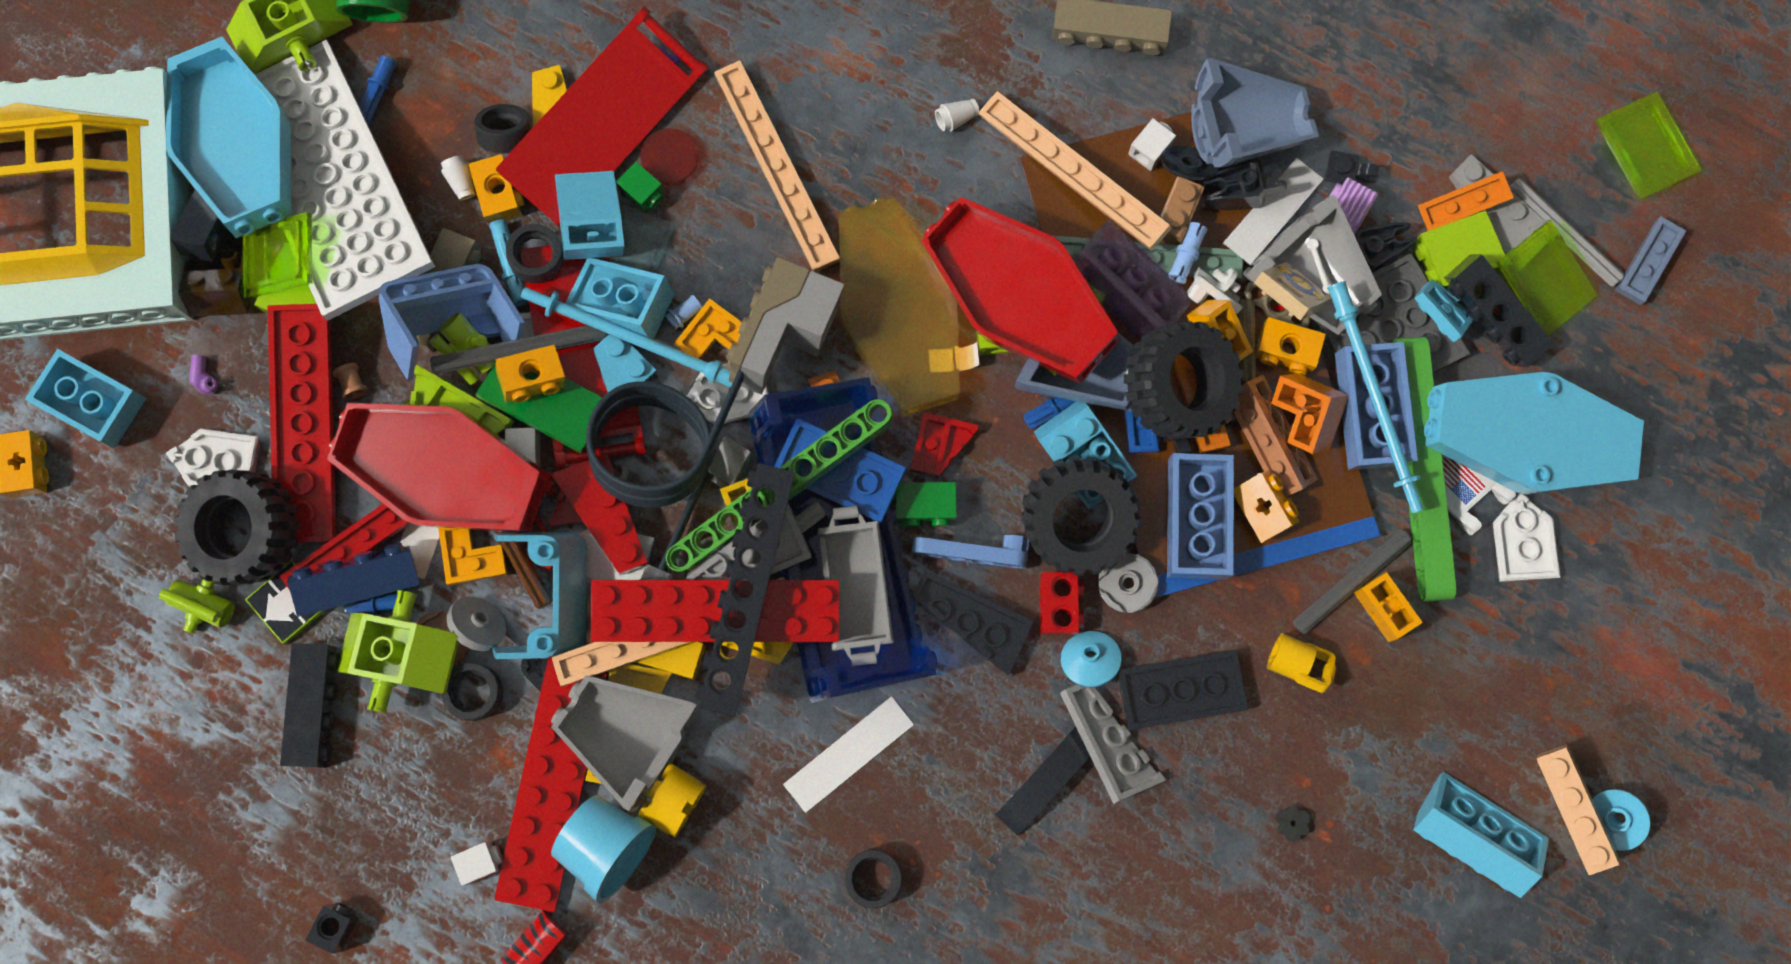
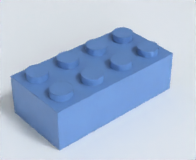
[1335,342,1418,470]
[1167,453,1234,580]

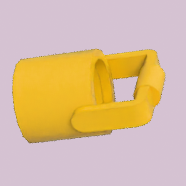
[1267,633,1336,693]

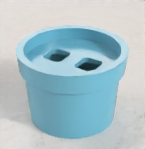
[551,795,656,903]

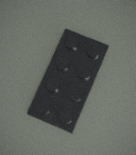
[1117,650,1248,731]

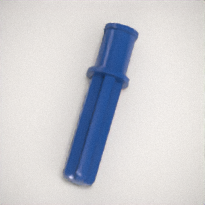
[359,56,398,126]

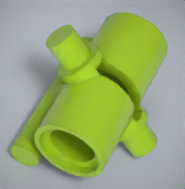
[429,312,496,385]
[158,579,235,633]

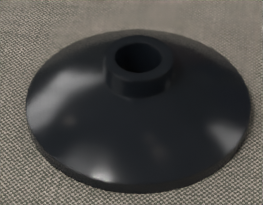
[1161,146,1219,181]

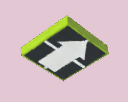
[245,560,327,645]

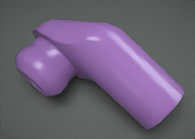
[189,355,218,395]

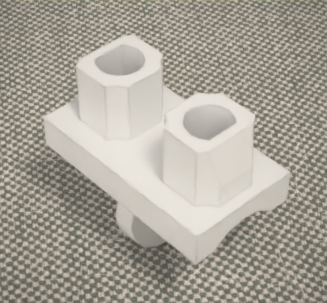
[1187,267,1243,314]

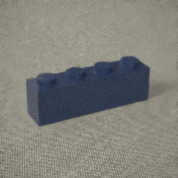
[287,543,419,617]

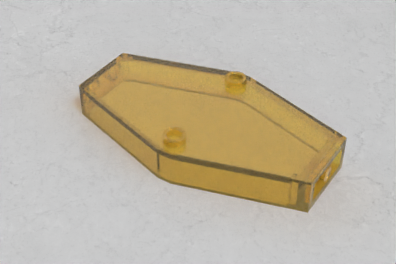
[839,197,960,416]

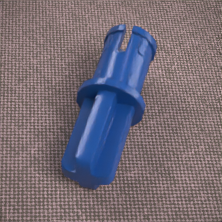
[1023,397,1076,429]
[343,594,397,615]

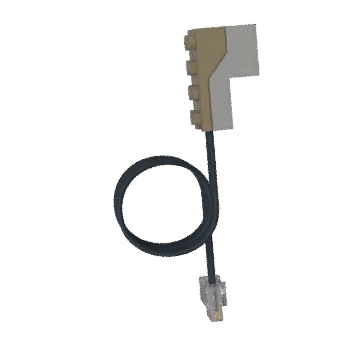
[586,257,844,580]

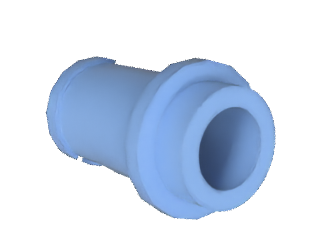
[665,295,702,330]

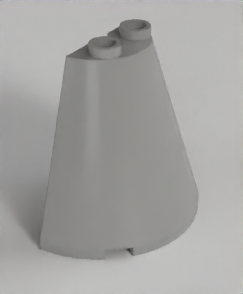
[1243,194,1382,336]
[551,675,697,812]

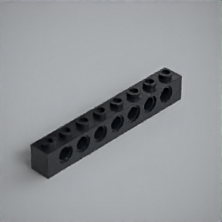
[695,463,795,717]

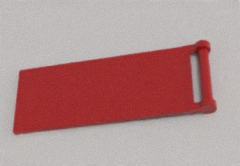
[496,6,709,228]
[520,243,646,469]

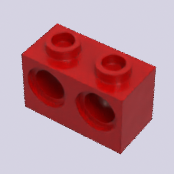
[1040,572,1084,635]

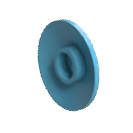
[1061,631,1121,687]
[1593,789,1651,851]

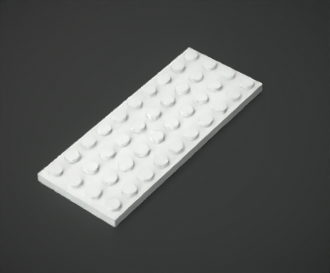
[255,40,435,321]

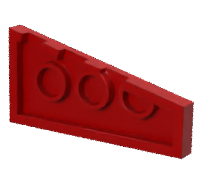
[551,454,648,576]

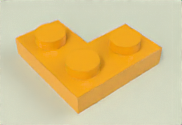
[674,298,742,359]
[438,528,508,586]

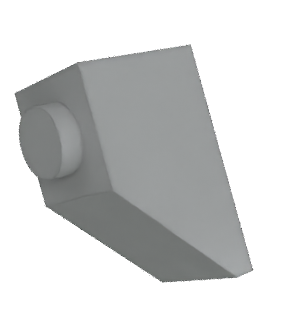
[708,435,755,488]

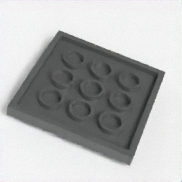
[1315,253,1470,374]

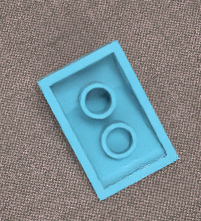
[565,258,675,340]

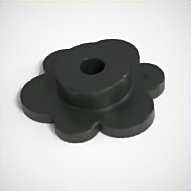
[1276,806,1310,842]

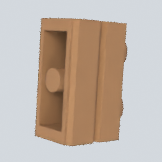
[1160,177,1204,245]

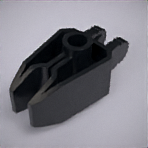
[1201,159,1287,210]
[1355,222,1417,273]

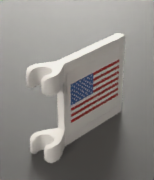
[1442,455,1516,535]

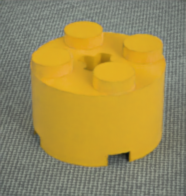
[637,763,707,837]

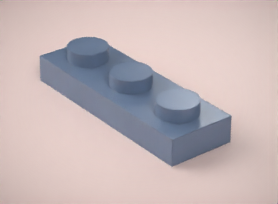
[1615,216,1686,305]

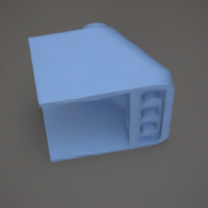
[379,264,525,381]

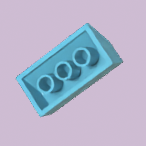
[1413,772,1549,898]

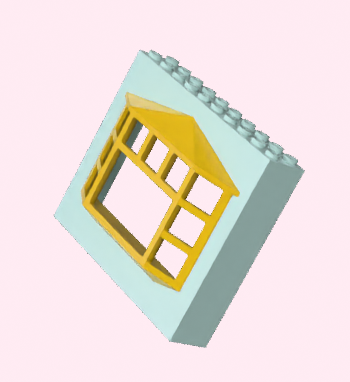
[0,67,195,340]

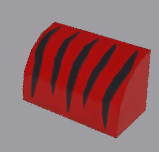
[501,910,570,964]

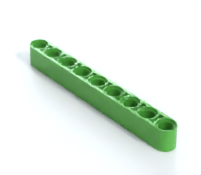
[1393,337,1456,602]
[666,399,894,573]

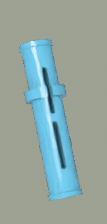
[489,219,529,307]

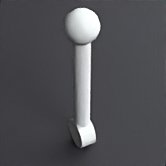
[1306,239,1331,295]

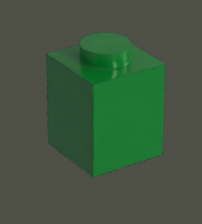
[616,162,665,213]

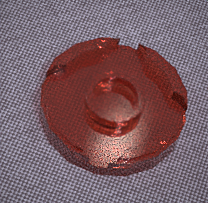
[640,128,698,186]

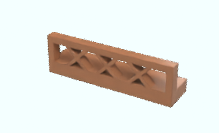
[1233,374,1318,497]

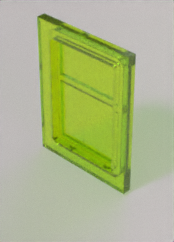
[1595,91,1702,200]
[243,212,312,299]
[1496,220,1597,335]

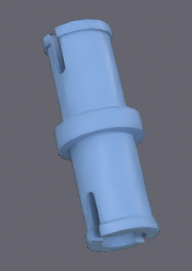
[1168,222,1207,284]

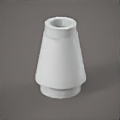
[935,99,979,132]
[441,155,476,201]

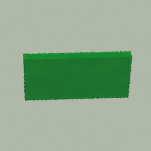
[476,363,602,454]

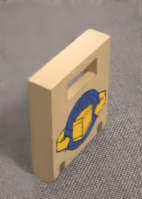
[1254,262,1332,320]

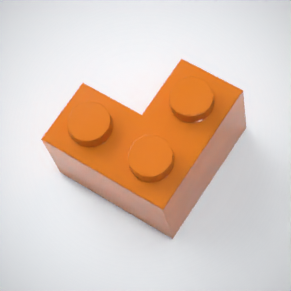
[1271,373,1349,454]

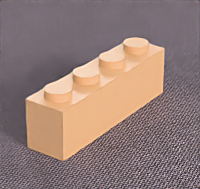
[1536,744,1619,875]

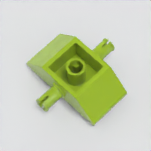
[226,0,353,74]
[336,590,459,714]

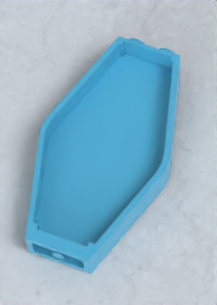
[166,37,292,238]
[1424,372,1644,494]

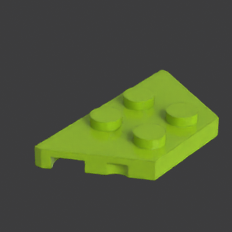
[410,365,514,435]

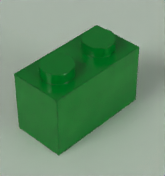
[896,482,956,528]

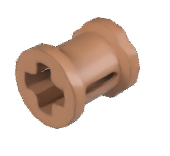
[332,363,368,401]

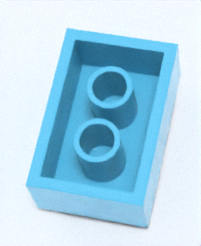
[25,349,147,448]

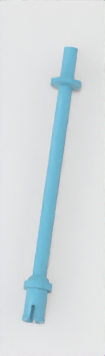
[1327,281,1424,513]
[521,287,732,388]

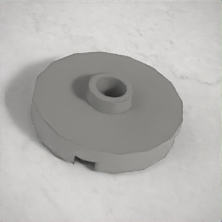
[1099,553,1159,613]
[446,596,506,652]

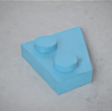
[1414,279,1473,342]
[594,334,656,392]

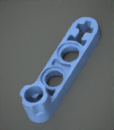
[911,535,1030,569]

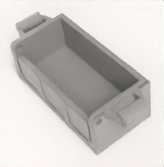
[818,505,894,666]

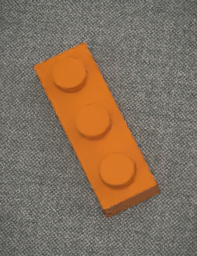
[1417,171,1514,231]

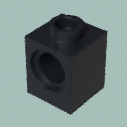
[305,902,359,954]

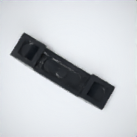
[995,726,1090,836]

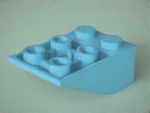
[555,171,624,260]
[1034,401,1137,510]

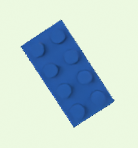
[774,418,907,524]

